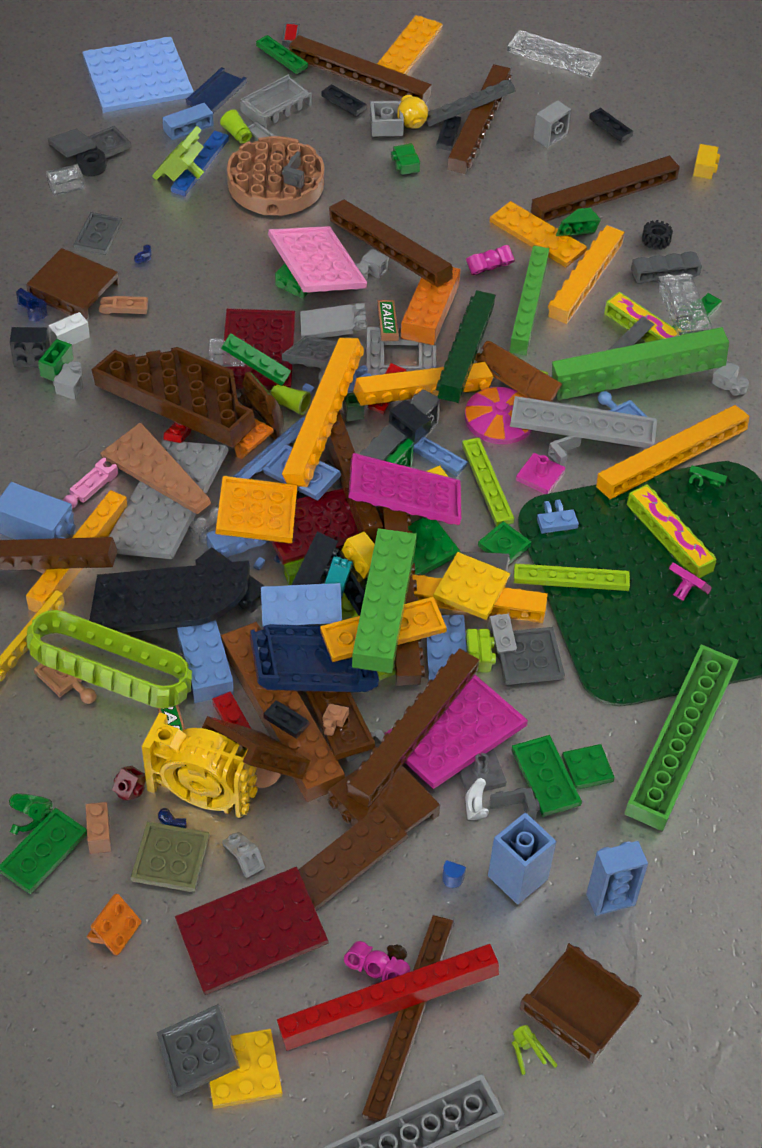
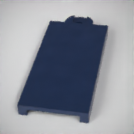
[186,67,247,114]

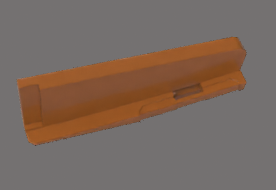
[475,341,562,402]

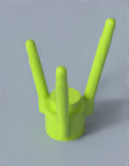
[512,1025,557,1075]

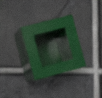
[343,392,365,421]

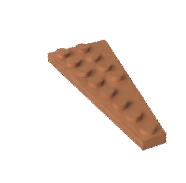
[100,423,211,515]

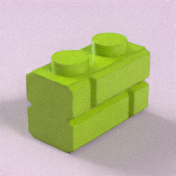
[466,629,496,673]

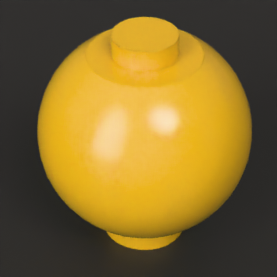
[397,95,428,129]

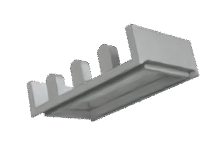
[240,74,312,128]

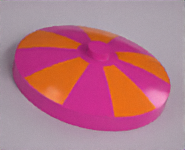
[465,387,533,445]

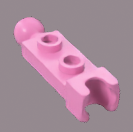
[63,458,118,509]

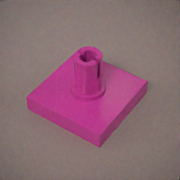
[516,453,566,494]
[669,562,712,601]

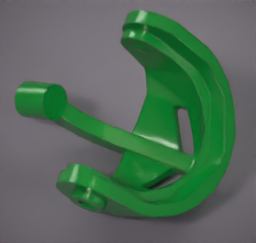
[9,793,53,835]

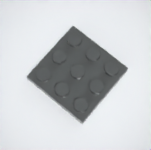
[282,336,337,370]
[498,627,565,685]
[157,1004,240,1097]

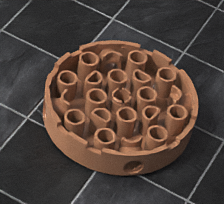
[227,136,324,216]

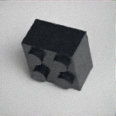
[10,327,50,368]

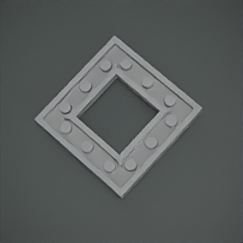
[366,327,436,376]

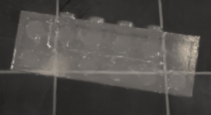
[507,30,602,77]
[658,274,713,336]

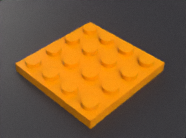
[215,476,297,543]

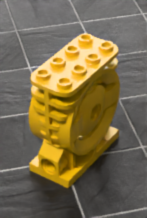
[142,713,258,818]

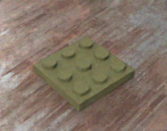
[131,822,210,893]

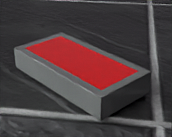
[282,23,300,46]

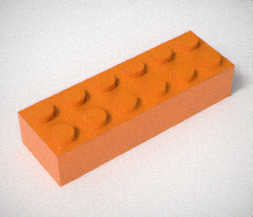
[401,267,461,345]

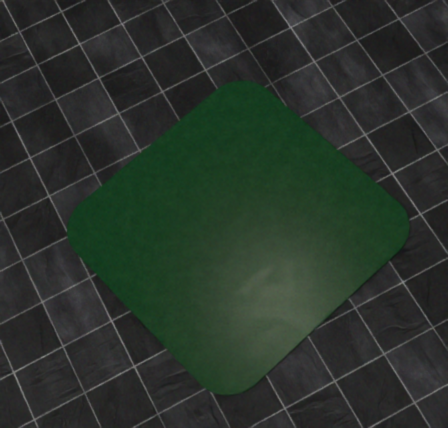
[518,461,762,706]

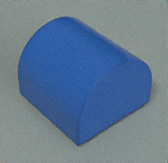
[442,860,466,888]

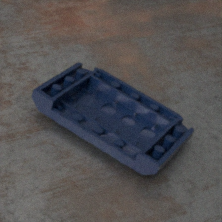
[250,624,379,692]

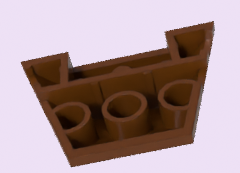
[238,372,284,441]

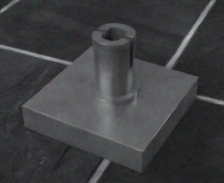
[458,748,507,793]

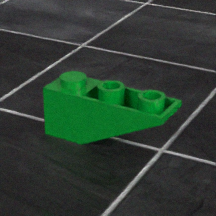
[556,208,601,236]

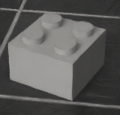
[533,100,571,148]
[370,101,404,137]

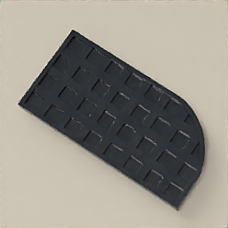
[89,560,250,633]

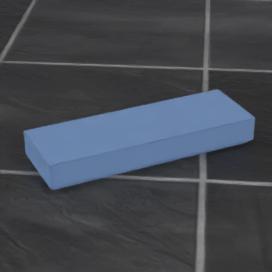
[413,437,468,476]

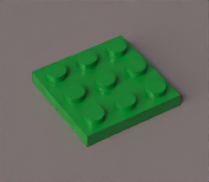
[408,517,461,575]

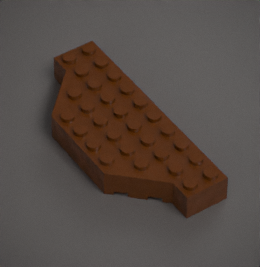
[91,347,256,448]

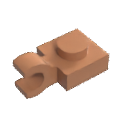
[323,704,349,736]

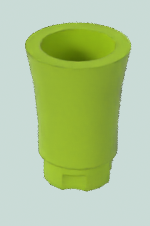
[220,110,252,144]
[271,385,311,416]

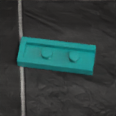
[325,556,353,598]

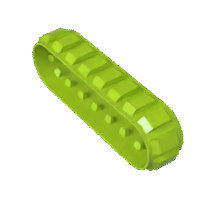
[27,610,192,709]

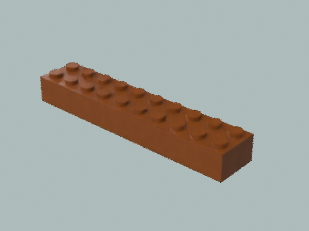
[220,621,345,802]

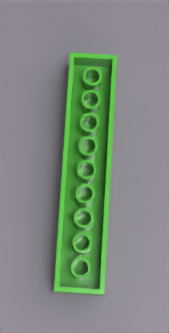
[552,327,729,401]
[624,644,738,831]

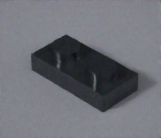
[263,700,309,739]

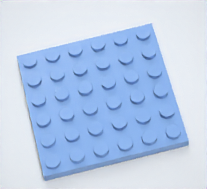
[82,37,194,113]

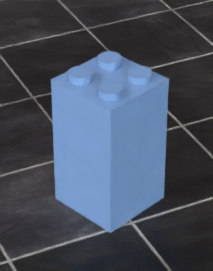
[0,482,76,540]
[488,812,556,905]

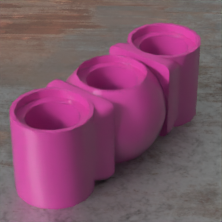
[466,245,515,275]
[344,941,410,982]

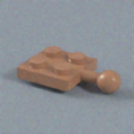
[34,646,97,704]

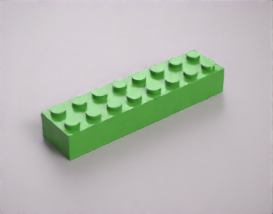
[352,528,417,673]

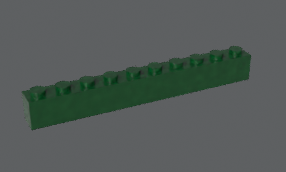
[436,290,496,403]

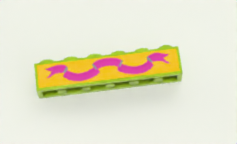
[604,292,684,342]
[627,484,717,578]

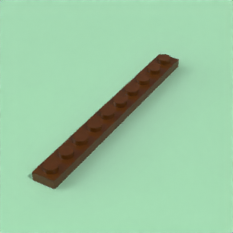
[362,915,454,1122]

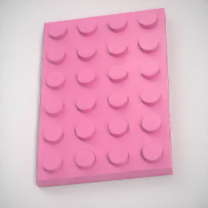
[268,226,367,293]

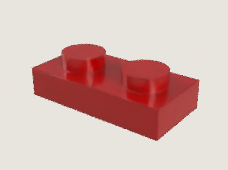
[163,422,191,443]

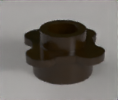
[387,944,407,960]

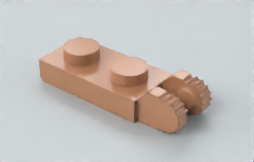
[99,296,148,314]

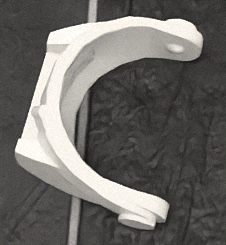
[465,778,489,820]

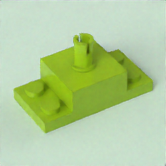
[152,126,204,181]

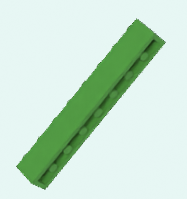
[510,246,550,356]

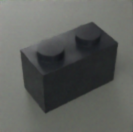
[389,399,431,443]

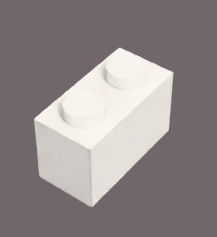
[49,312,90,345]

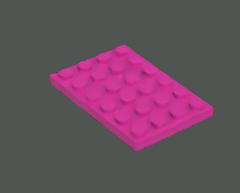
[348,453,461,525]
[384,675,528,789]

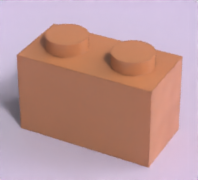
[86,802,111,854]

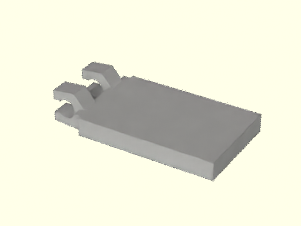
[300,303,367,338]

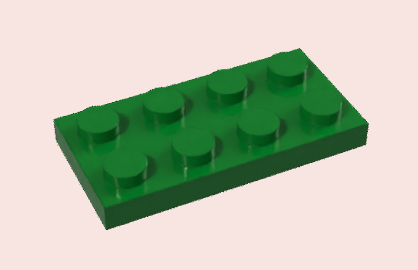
[511,735,582,817]
[0,807,87,895]

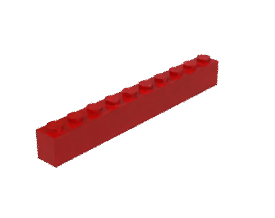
[277,944,499,1051]

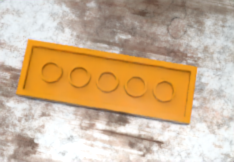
[377,15,443,75]
[490,201,587,268]
[320,597,447,662]

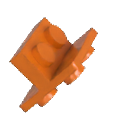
[234,418,274,459]
[86,894,142,955]

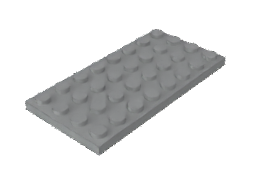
[109,440,229,559]

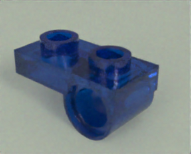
[16,288,48,322]

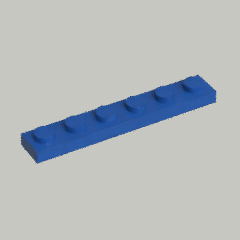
[171,131,229,197]

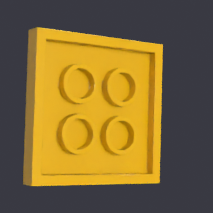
[433,552,510,620]
[209,1029,282,1109]

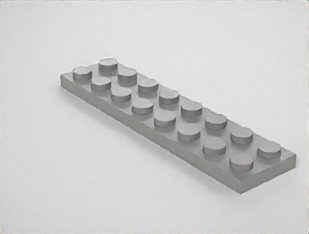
[510,396,657,448]

